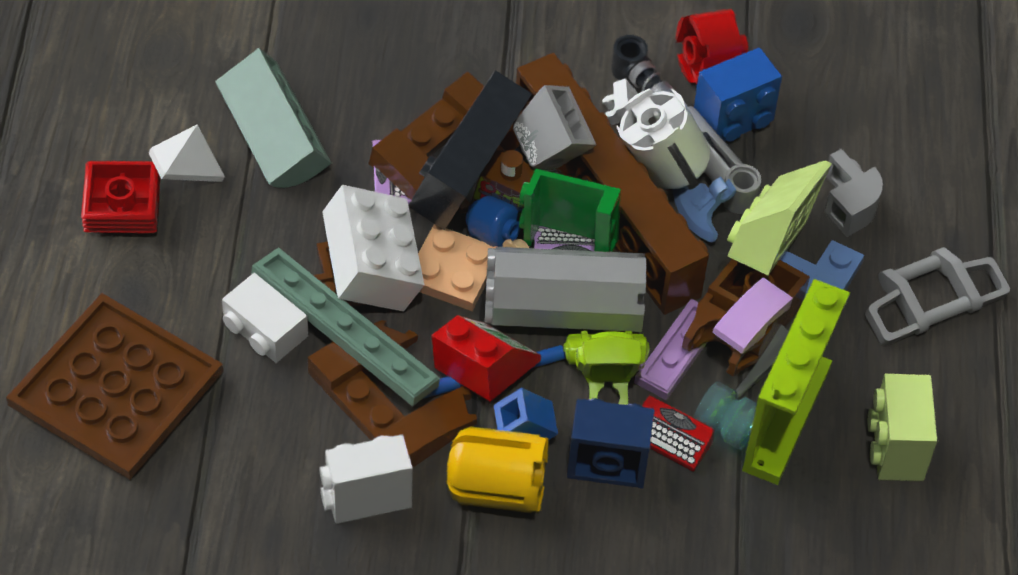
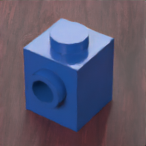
[494,388,558,440]

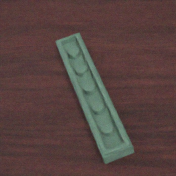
[251,247,440,406]

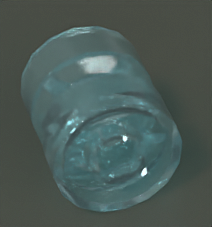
[694,381,757,450]

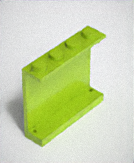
[742,279,850,485]

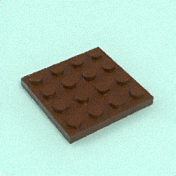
[6,293,223,480]

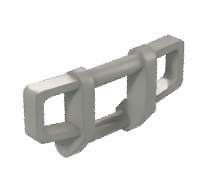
[865,247,1010,346]

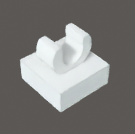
[603,79,638,125]

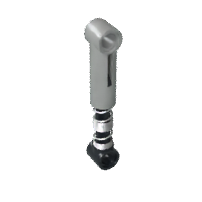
[611,34,761,214]

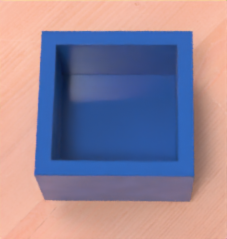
[694,47,782,142]

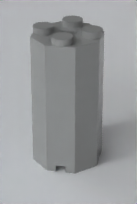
[485,247,646,332]

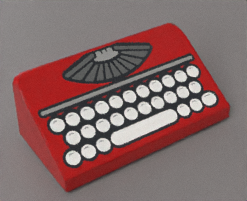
[642,395,715,472]

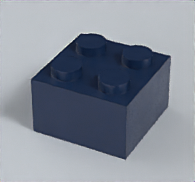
[567,398,654,488]

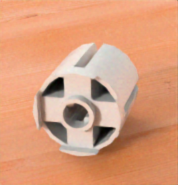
[617,89,710,189]

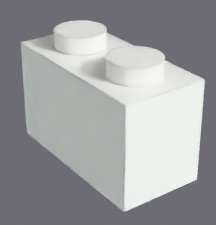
[222,273,308,363]

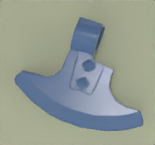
[672,177,737,242]

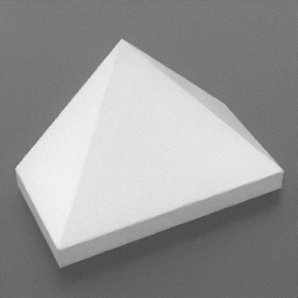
[149,125,225,182]

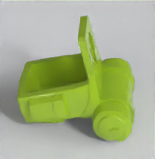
[563,331,650,405]

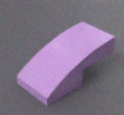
[712,277,793,354]

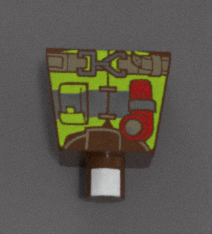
[471,150,538,230]

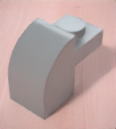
[825,149,883,237]

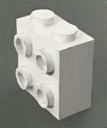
[320,435,412,524]

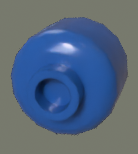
[465,195,521,247]

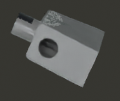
[513,85,596,169]

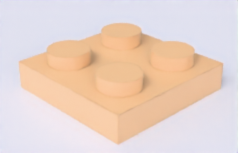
[418,224,497,311]

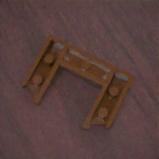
[368,71,519,214]
[308,320,477,468]

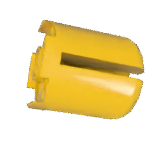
[447,427,548,513]

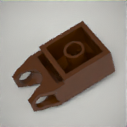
[682,259,810,376]

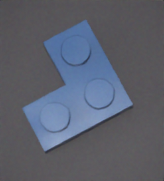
[780,240,864,296]

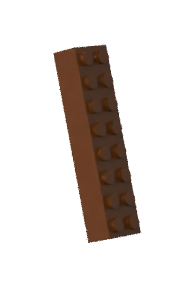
[516,52,709,315]

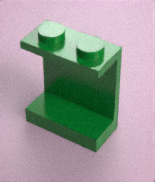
[519,169,621,252]

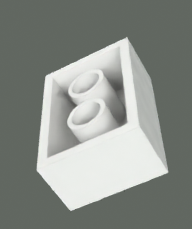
[323,185,425,311]

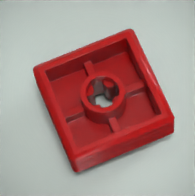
[81,161,161,233]

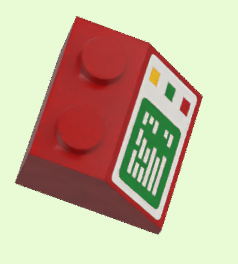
[431,315,541,401]

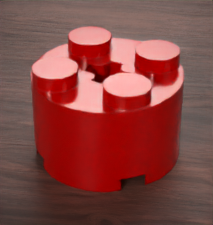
[676,9,748,84]

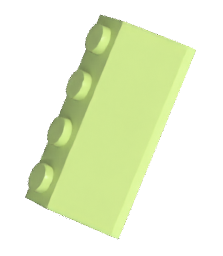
[727,160,832,275]

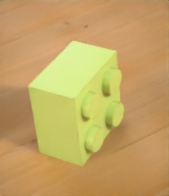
[868,374,937,481]

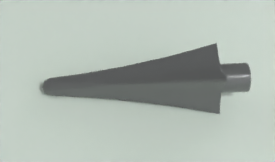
[733,325,791,398]

